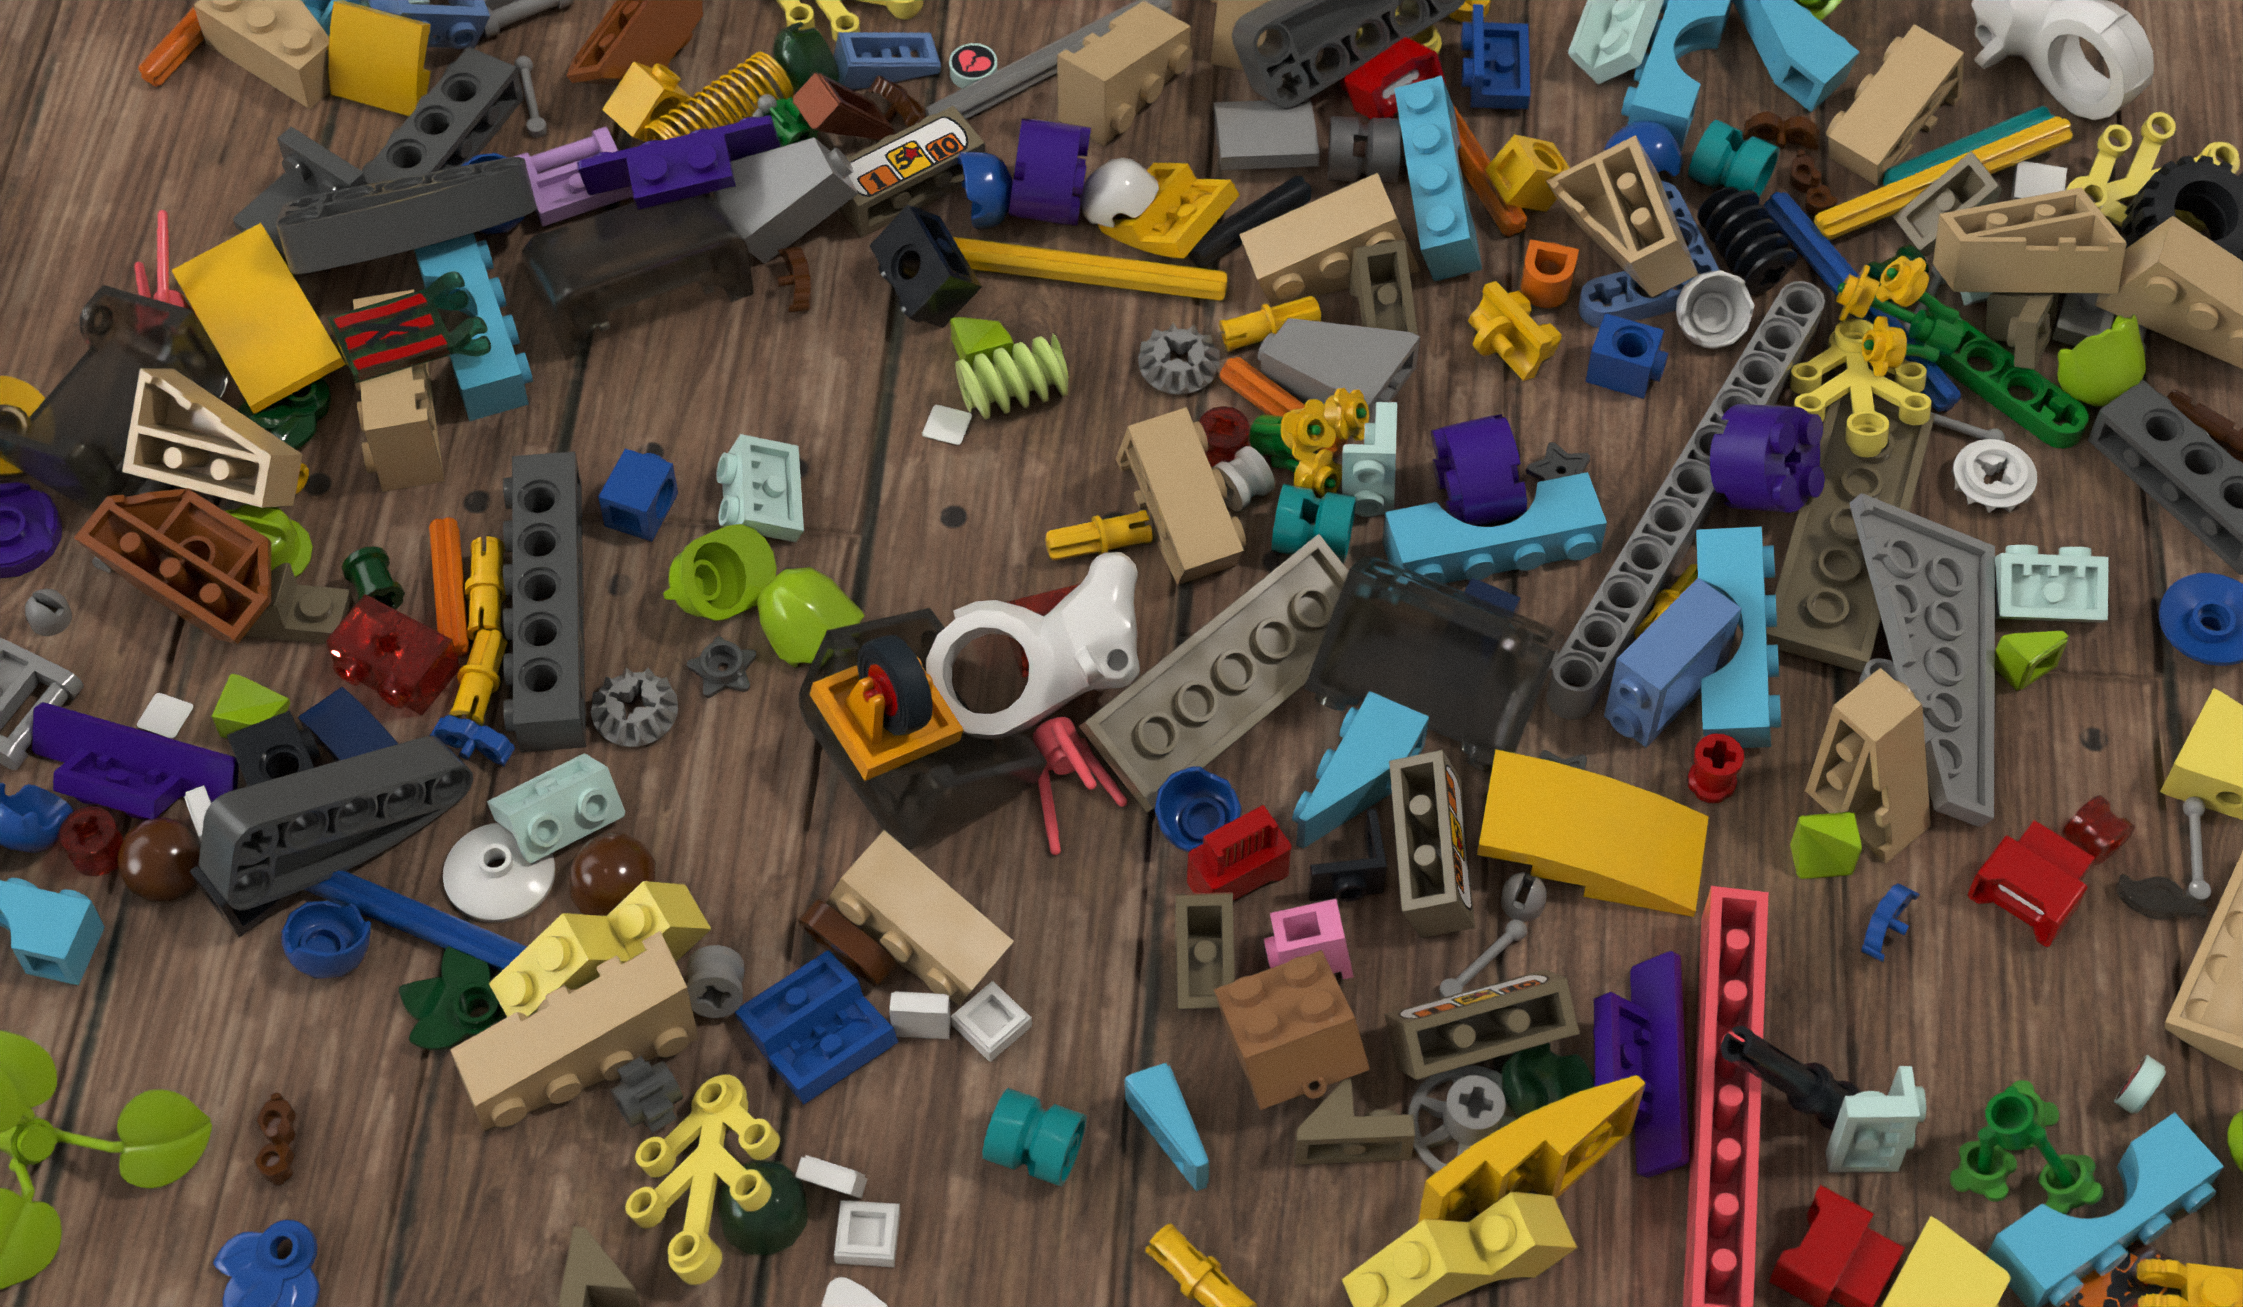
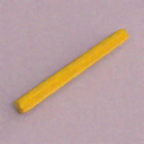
[1814,116,2073,240]
[953,237,1228,301]

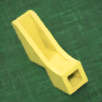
[489,881,711,1018]
[1342,1192,1577,1307]

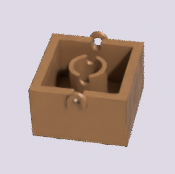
[1214,950,1370,1110]

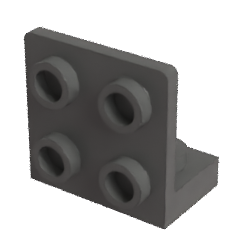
[233,127,367,261]

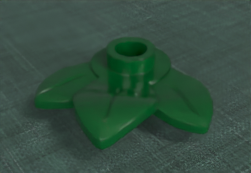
[237,378,331,450]
[398,946,507,1051]

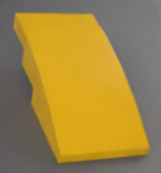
[171,223,346,414]
[1477,749,1709,917]
[1417,1075,1646,1224]

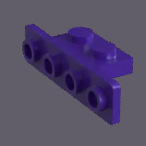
[577,115,781,210]
[32,702,239,819]
[1593,951,1689,1178]

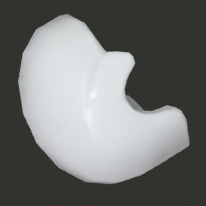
[1081,157,1159,228]
[1676,270,1754,349]

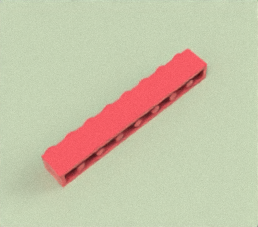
[1683,886,1769,1307]

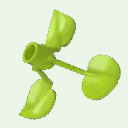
[0,1030,212,1289]

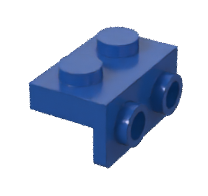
[1461,4,1530,109]

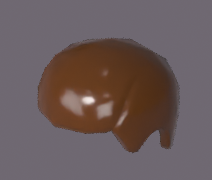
[117,817,201,902]
[569,832,656,916]

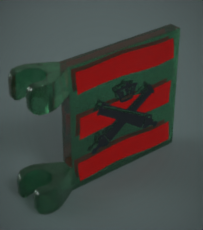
[327,271,491,384]

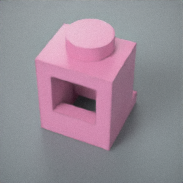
[1264,899,1354,979]

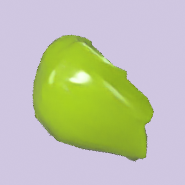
[2057,314,2146,407]
[757,567,865,668]

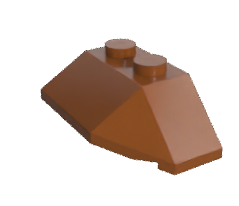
[566,0,703,85]
[74,488,271,644]

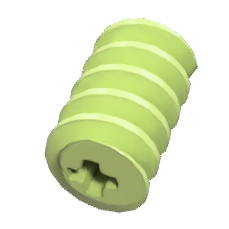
[955,334,1069,420]

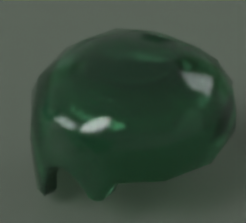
[772,22,840,93]
[1501,1042,1595,1117]
[717,1159,808,1255]

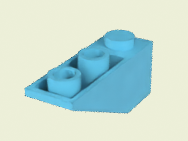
[1732,0,1860,112]
[1292,691,1429,849]

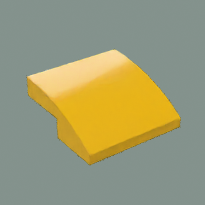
[328,0,431,116]
[1098,163,1240,259]

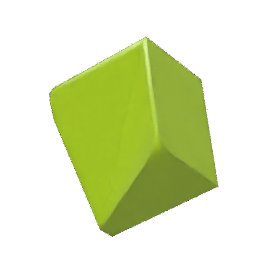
[950,317,1014,370]
[1995,631,2069,691]
[212,673,291,739]
[1790,812,1862,879]

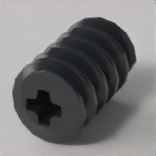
[1697,187,1798,296]

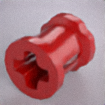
[1687,734,1744,803]

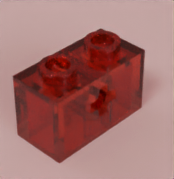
[326,594,461,716]

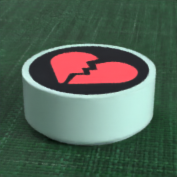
[949,43,998,89]
[2114,1055,2166,1114]

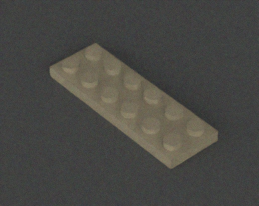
[1767,392,1935,673]
[1079,534,1385,813]

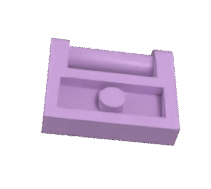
[514,127,633,226]

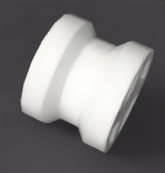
[1211,446,1275,512]

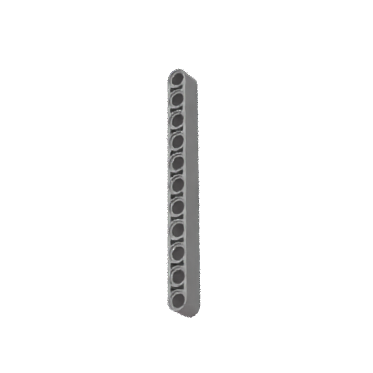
[1546,281,1825,720]

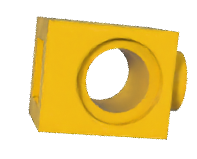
[602,61,690,141]
[1485,134,1570,212]

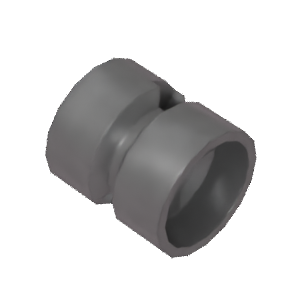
[1328,116,1401,182]

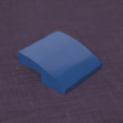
[735,950,898,1105]

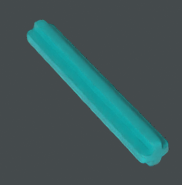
[1882,106,2054,186]

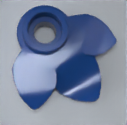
[213,1220,320,1307]

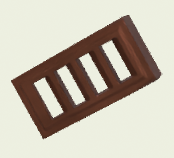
[793,72,895,140]

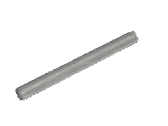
[925,0,1172,120]

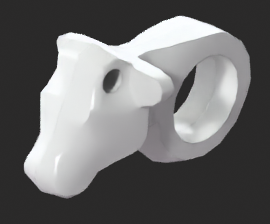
[1971,0,2154,120]
[926,552,1140,740]

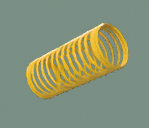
[644,51,794,142]

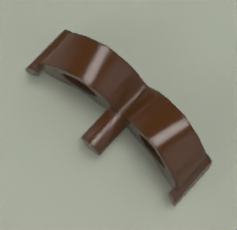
[867,75,927,128]
[1743,111,1820,150]
[1790,149,1837,216]
[777,247,811,313]
[254,1092,296,1186]

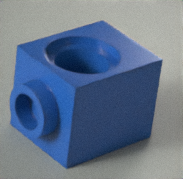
[1585,313,1669,399]
[598,448,678,542]

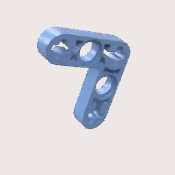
[1578,181,1719,328]

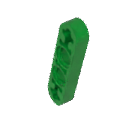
[1935,317,2088,449]

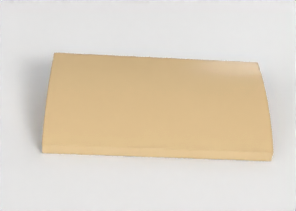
[2165,851,2243,1071]

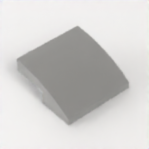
[1213,98,1319,170]

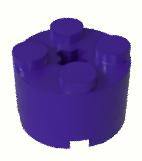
[1009,119,1091,226]
[1710,404,1825,513]
[1431,414,1527,526]

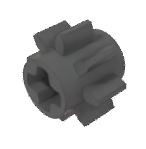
[610,1056,683,1133]

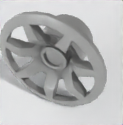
[1408,1065,1532,1172]

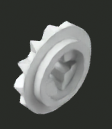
[1951,439,2037,514]

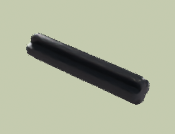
[1188,176,1312,267]

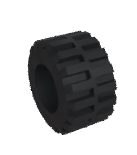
[2122,155,2243,261]

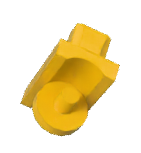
[1468,281,1562,381]

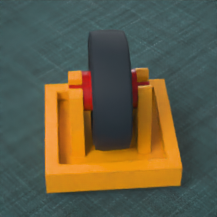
[810,635,964,781]

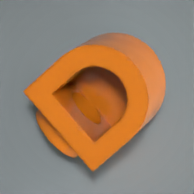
[1521,239,1579,308]

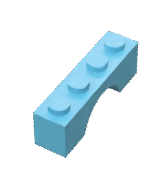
[1621,0,1732,151]
[1394,76,1482,281]
[414,233,533,421]
[1382,472,1607,593]
[1696,526,1781,748]
[0,878,105,986]
[1986,1112,2224,1307]

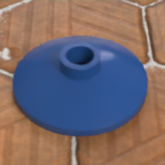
[2159,573,2243,666]

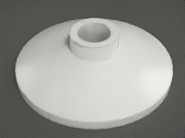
[443,823,555,923]

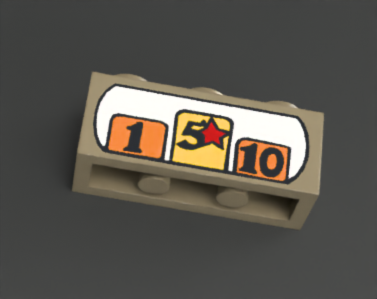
[839,106,986,238]
[1389,750,1475,938]
[1384,969,1580,1080]

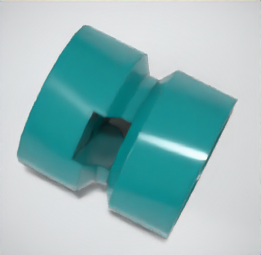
[1688,119,1780,197]
[1271,484,1357,564]
[982,1088,1087,1187]

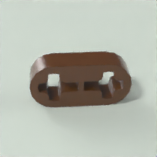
[798,899,896,987]

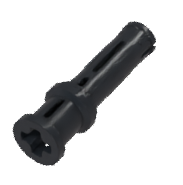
[1721,1026,1862,1131]

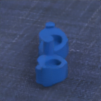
[430,715,515,767]
[1861,883,1920,962]

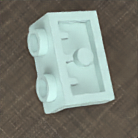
[1568,0,1664,84]
[1342,402,1397,517]
[716,434,804,542]
[1994,545,2108,623]
[487,753,625,863]
[1825,1066,1926,1172]

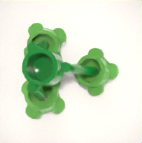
[1950,1080,2103,1214]

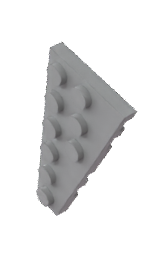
[1849,493,1995,828]

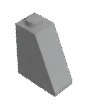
[713,137,858,264]
[1258,318,1420,423]

